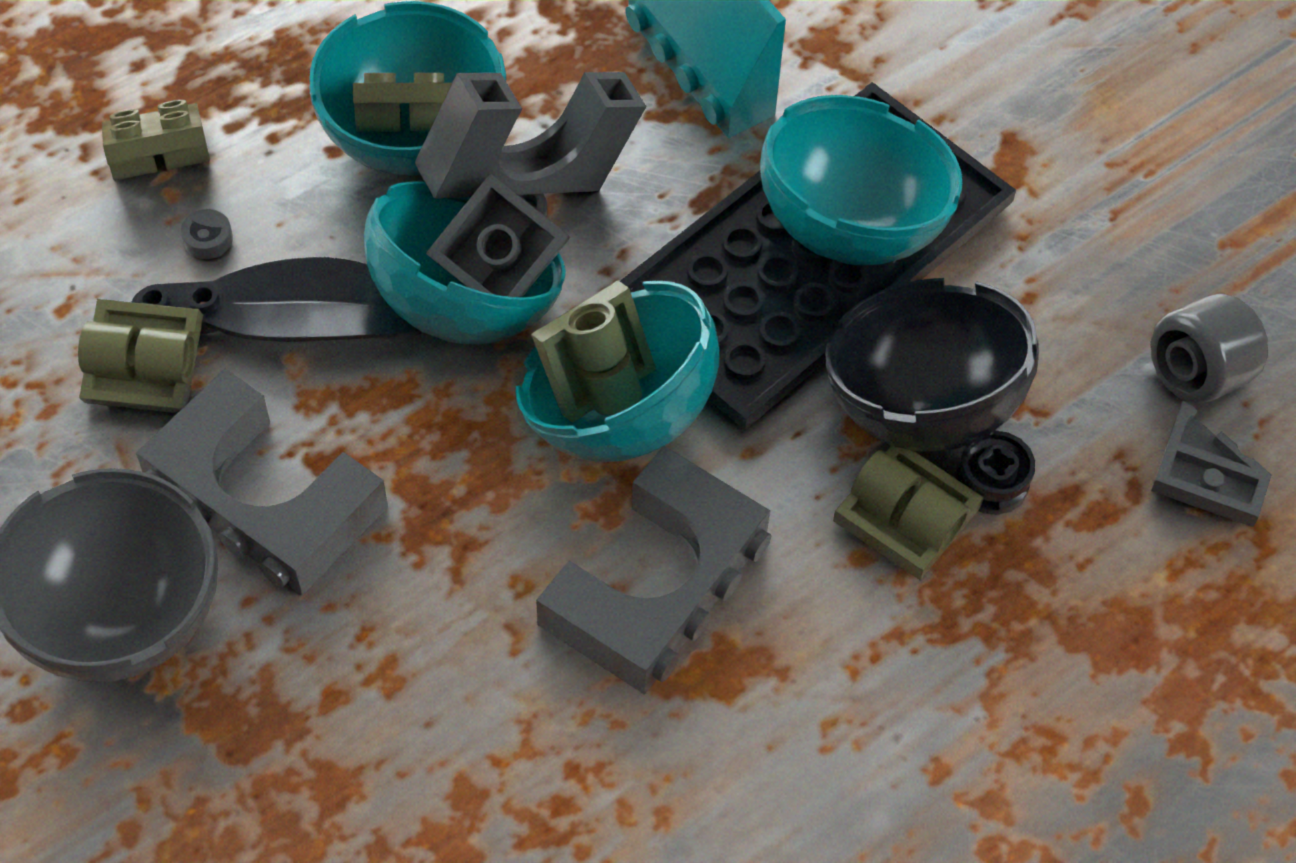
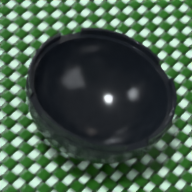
[826,278,1039,452]

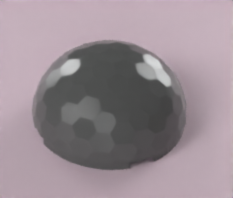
[0,468,218,682]

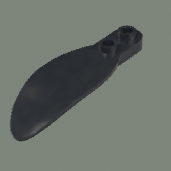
[131,257,424,342]

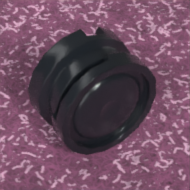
[956,431,1035,515]

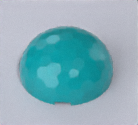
[309,1,507,175]
[760,95,962,265]
[364,182,566,344]
[516,281,720,462]

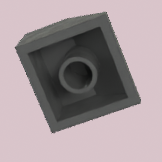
[426,173,571,297]

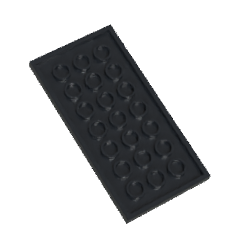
[620,82,1016,430]

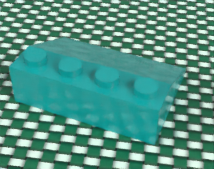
[625,0,786,139]

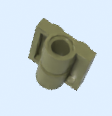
[353,73,452,132]
[102,100,210,181]
[531,280,656,423]
[78,299,203,413]
[833,445,984,580]

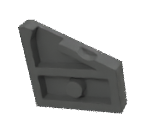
[1151,401,1272,527]

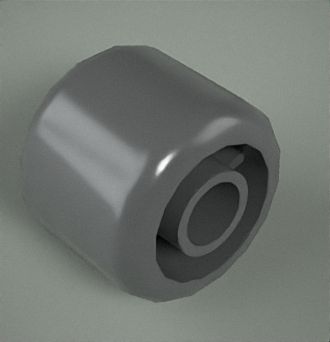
[1150,293,1268,404]

